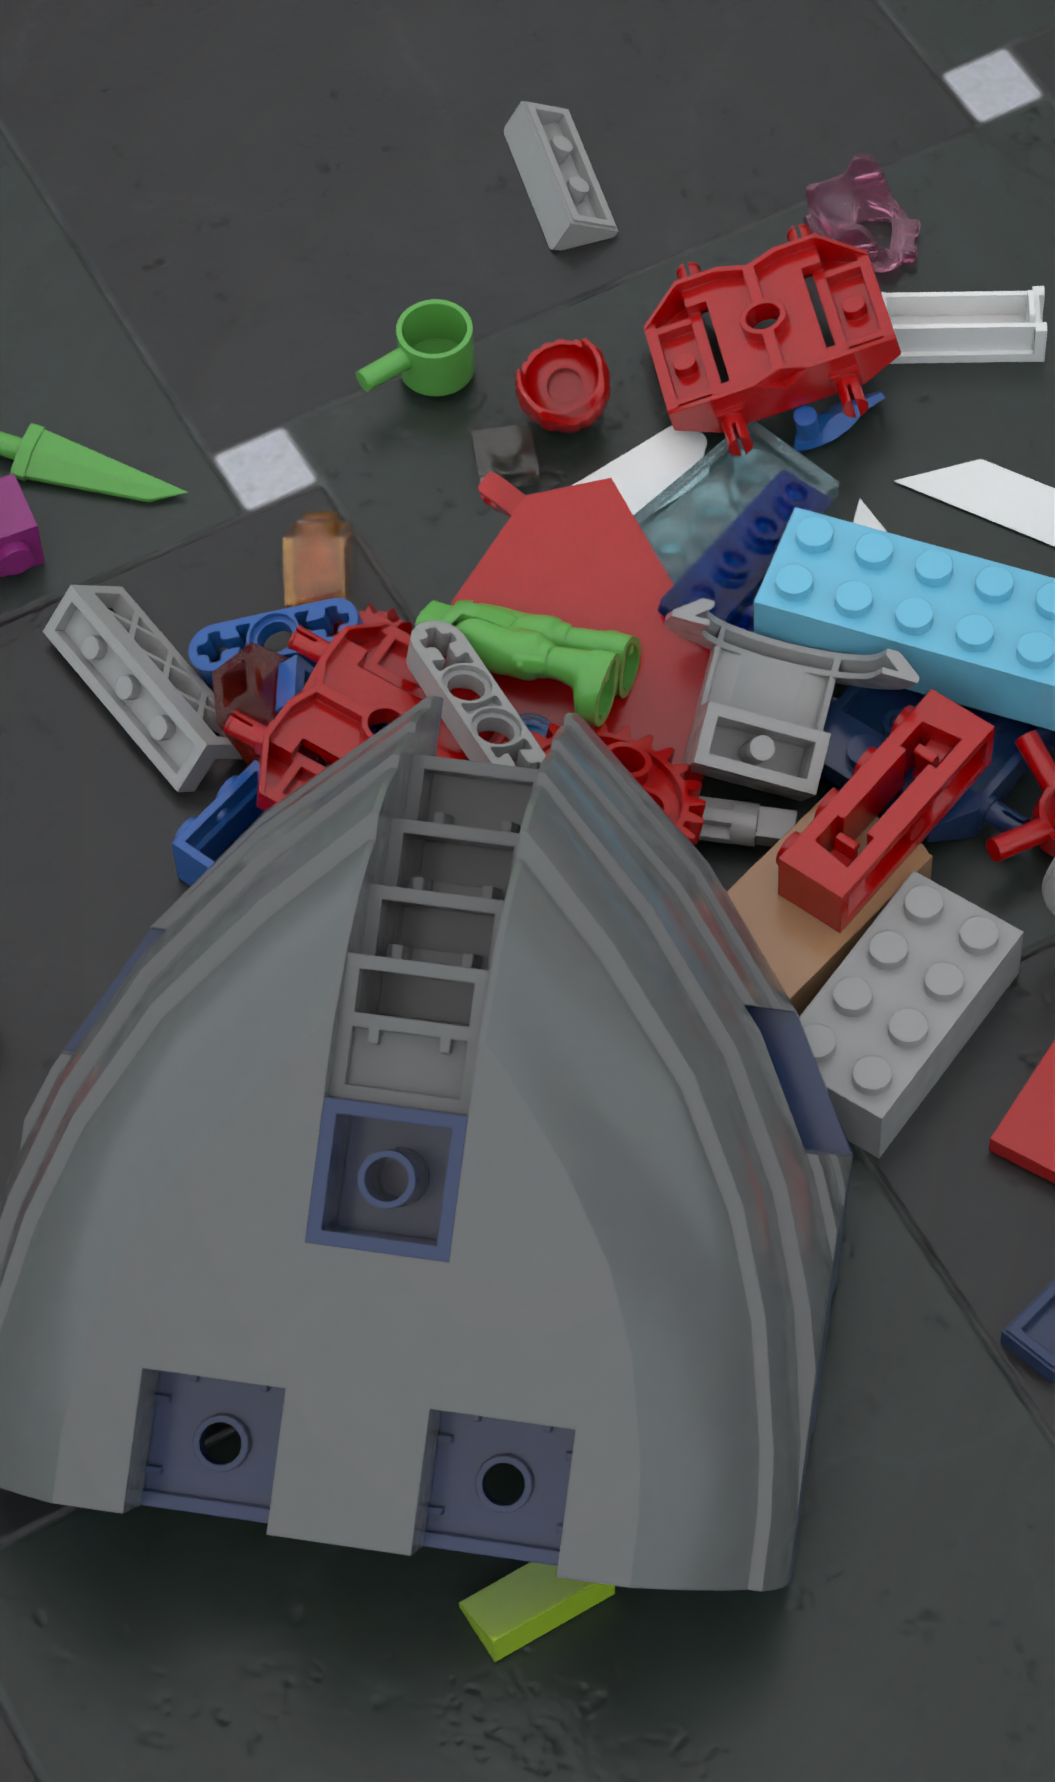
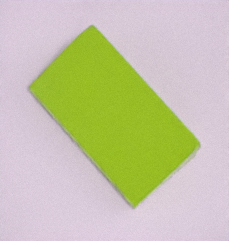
[459,1562,615,1662]

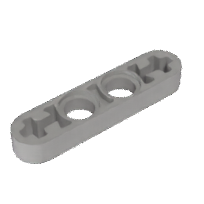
[406,621,546,769]

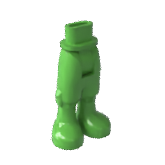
[415,600,641,727]

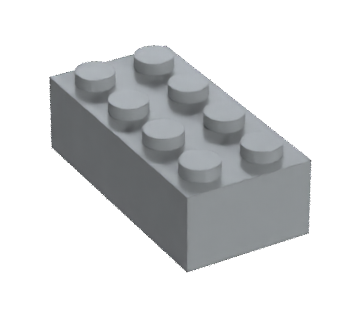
[799,870,1024,1158]

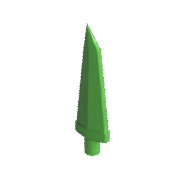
[0,423,189,503]

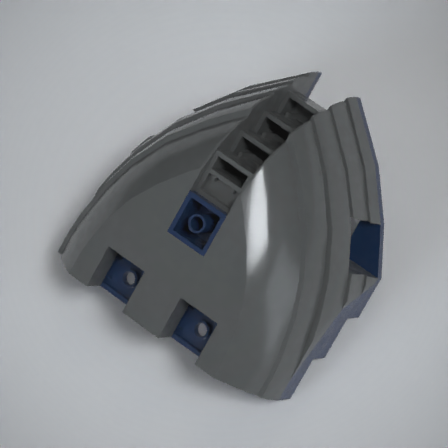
[0,696,853,1592]

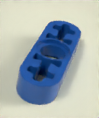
[188,598,365,687]

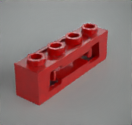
[776,689,995,933]

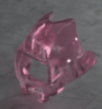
[803,154,921,273]

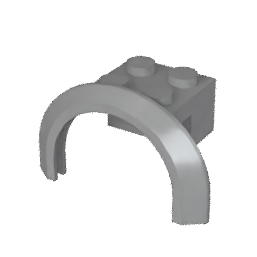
[664,598,920,801]

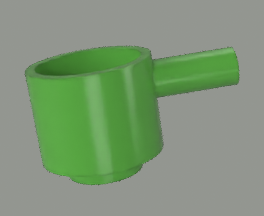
[355,299,475,396]

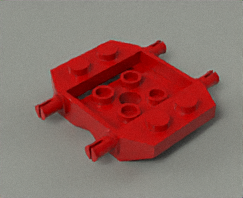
[643,224,901,456]
[223,622,509,811]

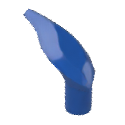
[793,391,885,452]

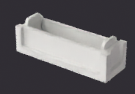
[881,286,1047,364]

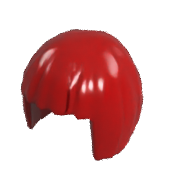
[515,338,611,433]

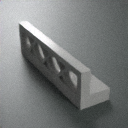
[43,585,255,792]

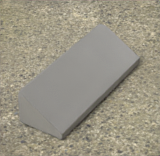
[504,101,619,251]

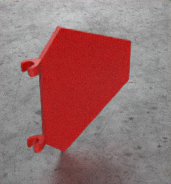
[450,472,711,783]

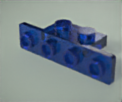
[657,470,831,632]

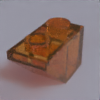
[282,511,353,608]

